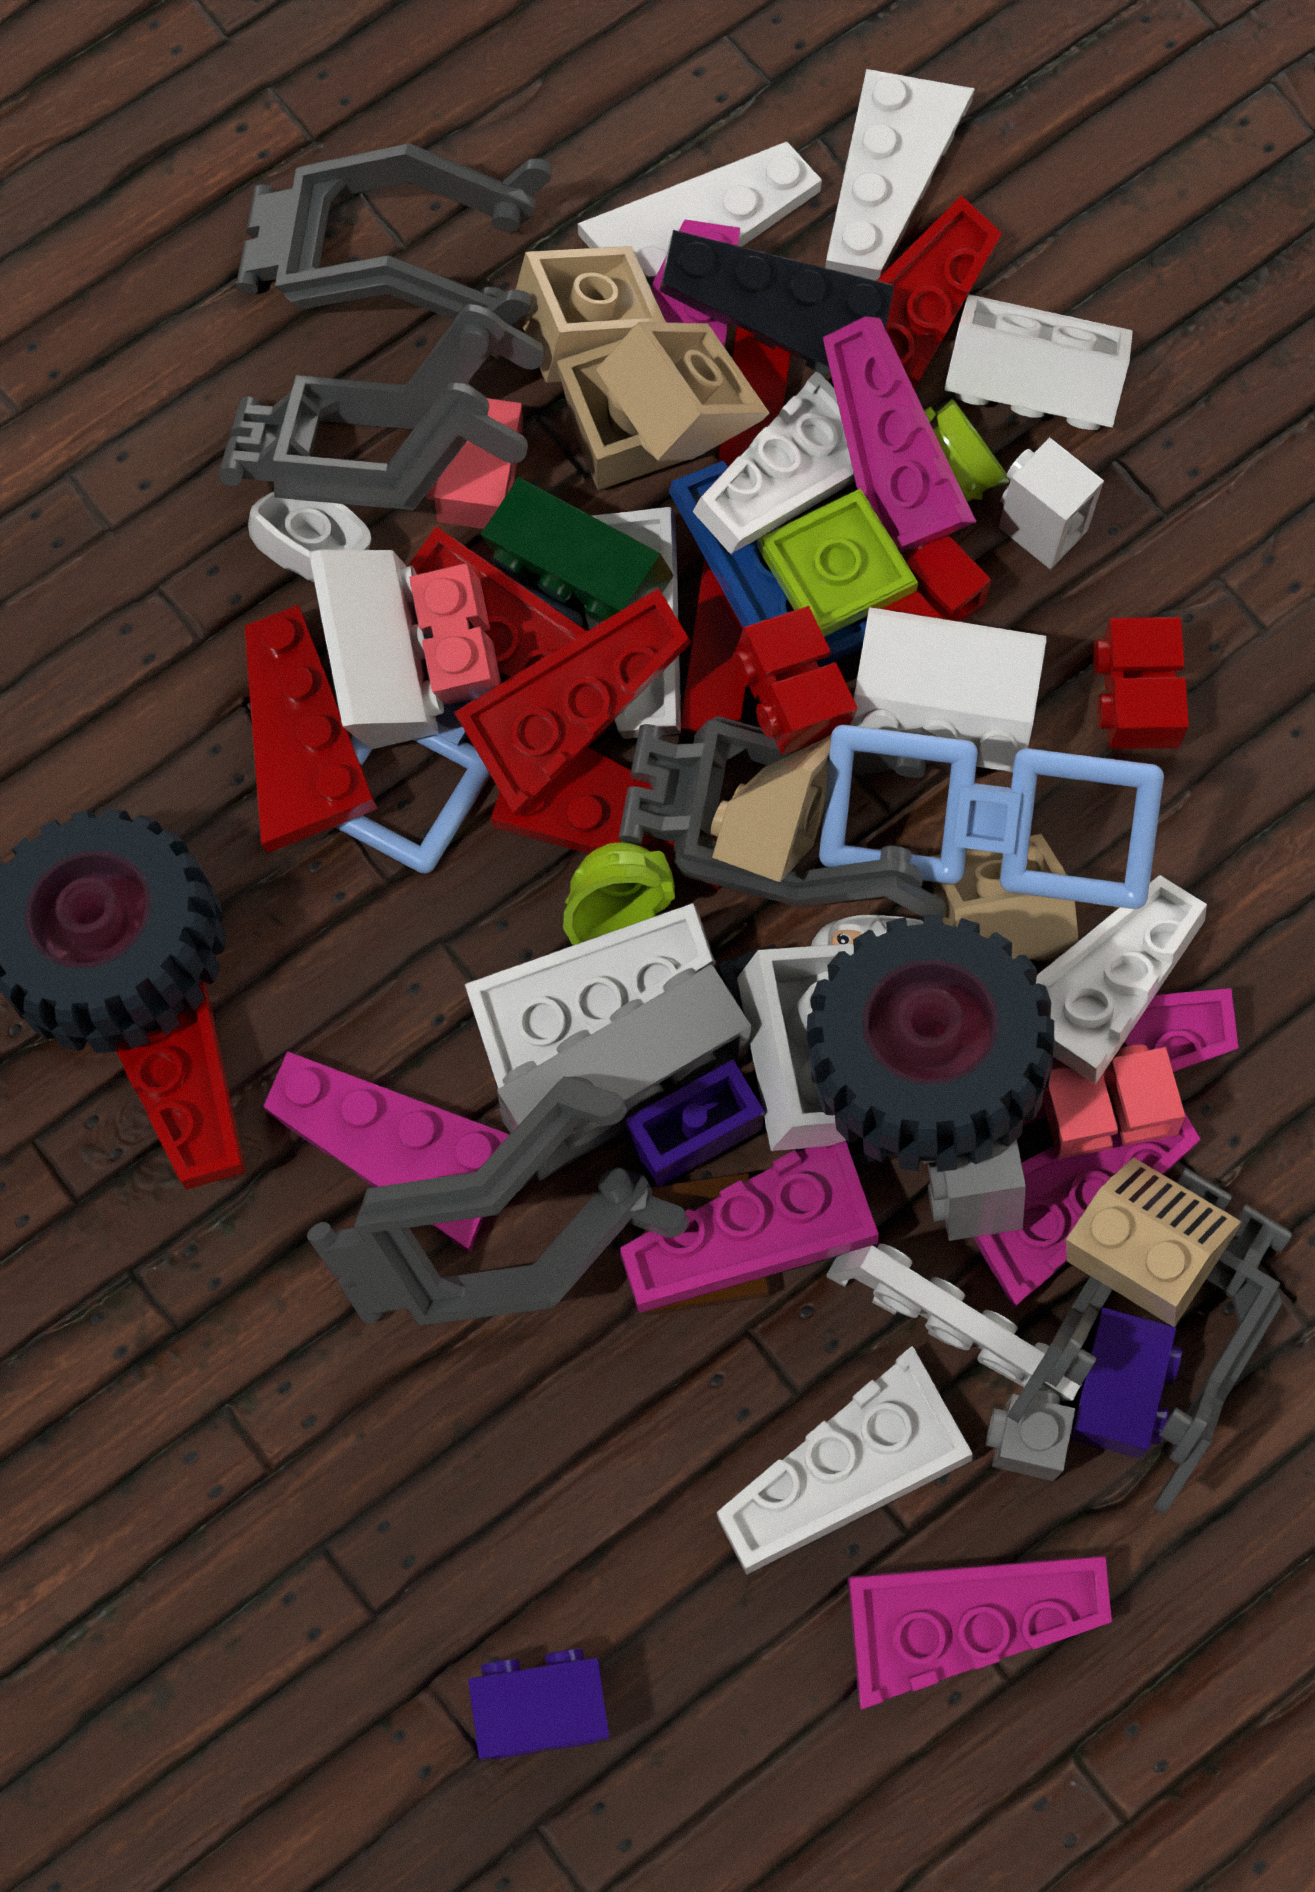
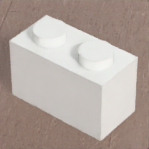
[998,437,1104,570]

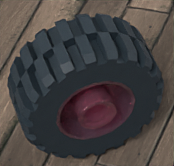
[0,809,226,1053]
[807,915,1055,1172]

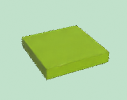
[757,488,918,637]

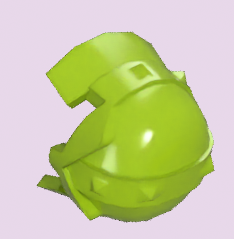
[924,399,1011,501]
[563,842,675,945]

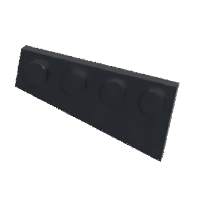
[659,230,894,376]

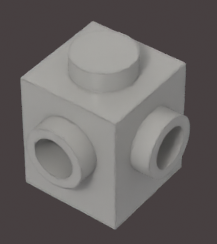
[986,1390,1075,1481]

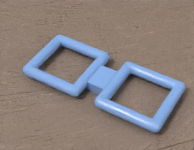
[334,576,583,874]
[819,725,1164,909]

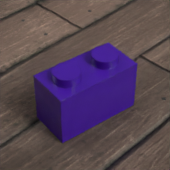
[625,1060,765,1187]
[1069,1307,1182,1458]
[468,1649,610,1762]

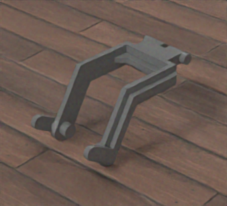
[236,143,552,327]
[218,304,545,510]
[618,716,952,918]
[307,1076,689,1326]
[1007,1167,1293,1515]

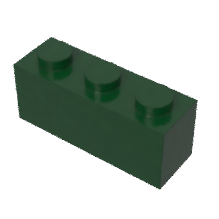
[480,477,674,624]

